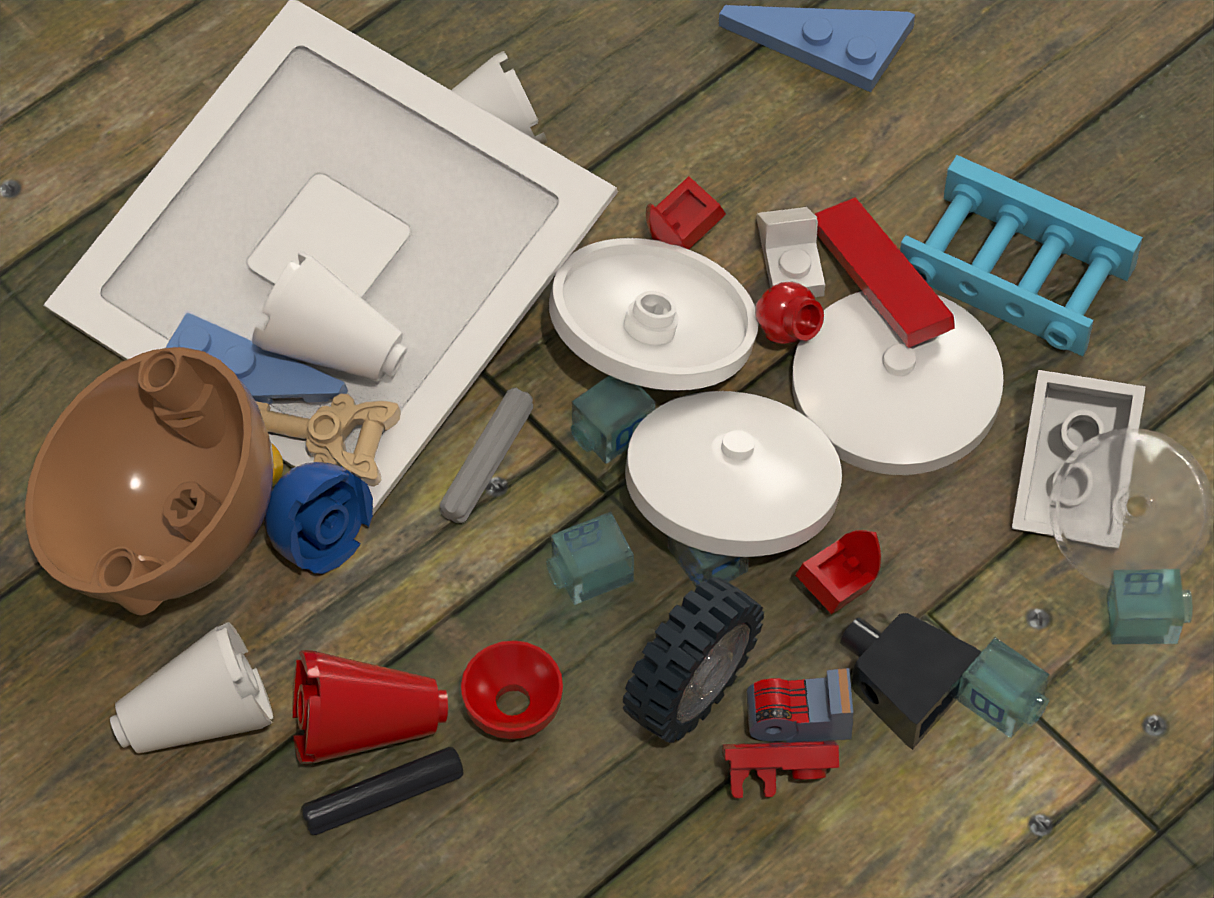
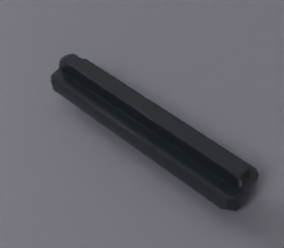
[301,747,463,835]

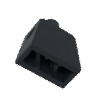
[840,613,982,750]

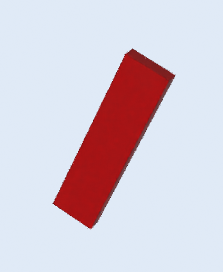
[814,197,955,348]

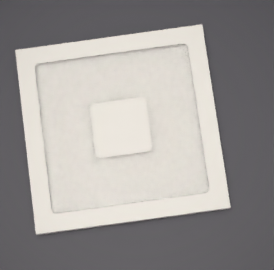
[44,0,618,515]

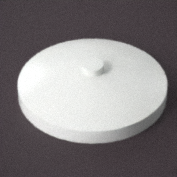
[549,238,758,390]
[792,291,1004,475]
[625,391,842,557]

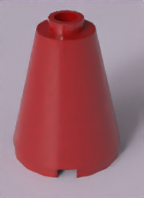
[292,650,448,764]

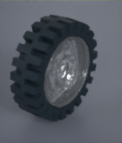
[622,577,764,743]

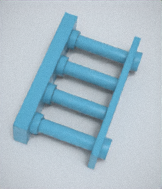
[900,155,1143,356]

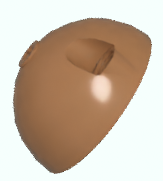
[25,347,274,615]

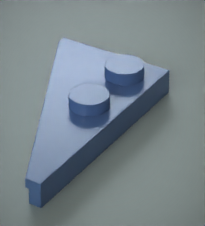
[719,5,915,92]
[165,312,348,404]

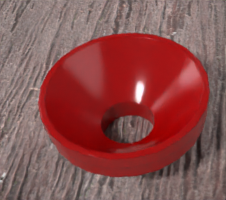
[461,641,563,739]

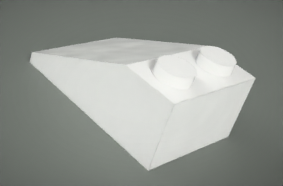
[1012,370,1146,547]

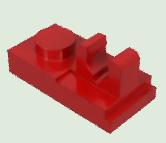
[722,740,839,798]

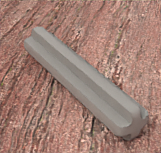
[440,388,533,524]

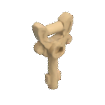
[256,394,401,487]

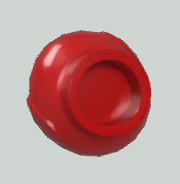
[755,281,824,344]

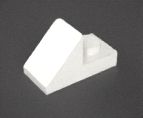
[756,207,825,297]

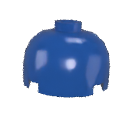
[264,462,373,574]

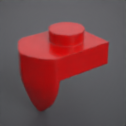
[646,176,726,250]
[795,530,881,614]

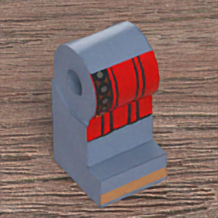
[746,668,853,742]

